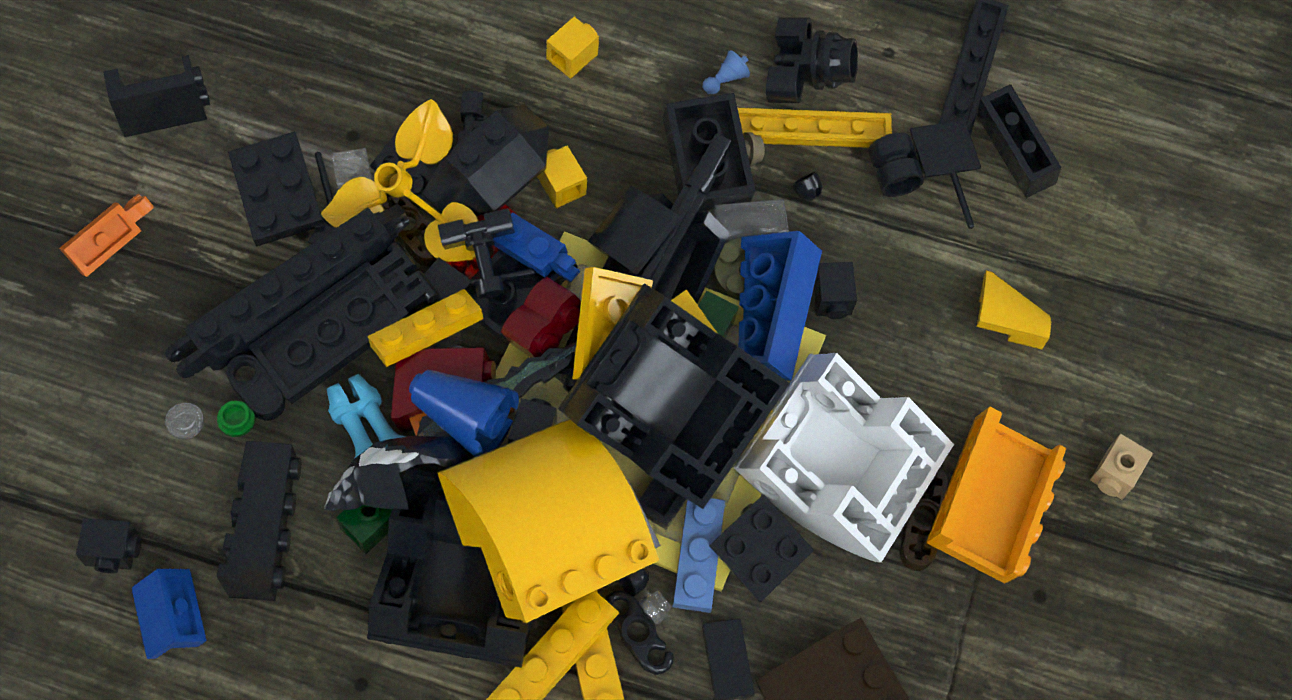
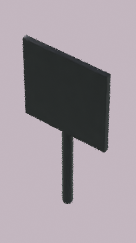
[910,120,981,229]

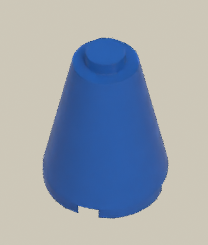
[409,369,519,457]

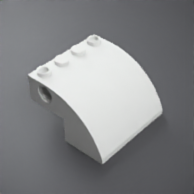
[733,353,954,563]

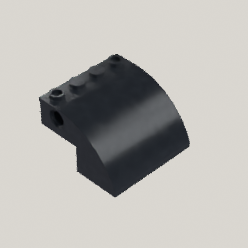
[558,283,790,509]
[367,468,533,667]

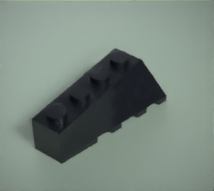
[216,441,301,601]

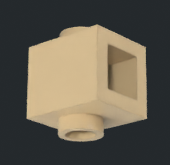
[1090,434,1153,500]

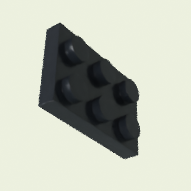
[228,131,325,247]
[466,250,578,343]

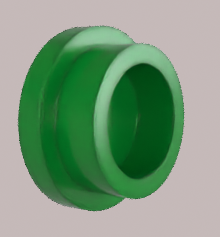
[217,401,255,437]

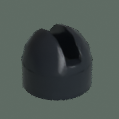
[792,171,823,201]
[618,567,649,596]

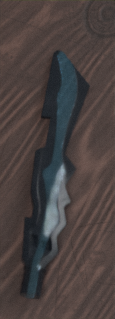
[417,341,577,437]

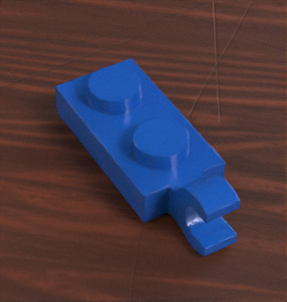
[494,212,580,282]

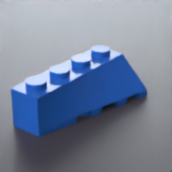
[738,231,822,381]

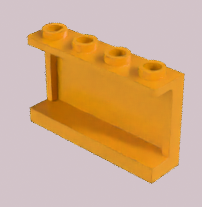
[926,406,1066,584]

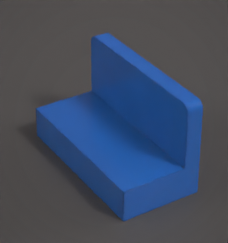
[132,569,207,659]

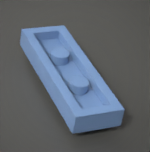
[672,498,725,613]

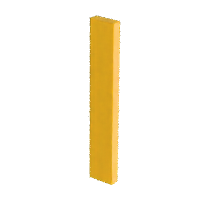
[738,108,892,148]

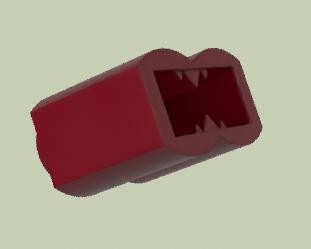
[501,277,581,357]

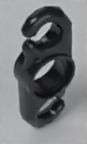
[605,590,674,675]

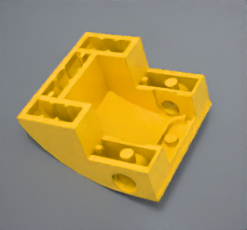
[437,419,659,623]

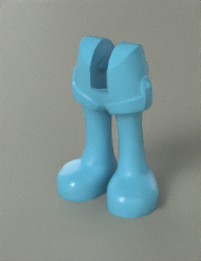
[327,374,406,458]

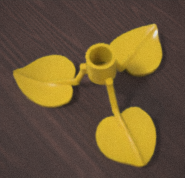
[321,99,479,262]

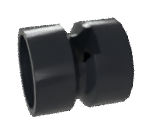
[868,133,925,197]

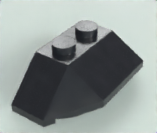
[422,104,549,216]

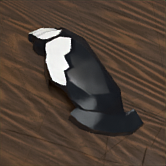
[324,436,474,511]

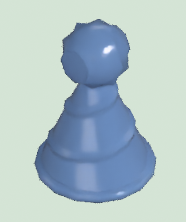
[702,50,750,95]

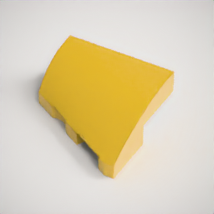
[976,270,1051,349]

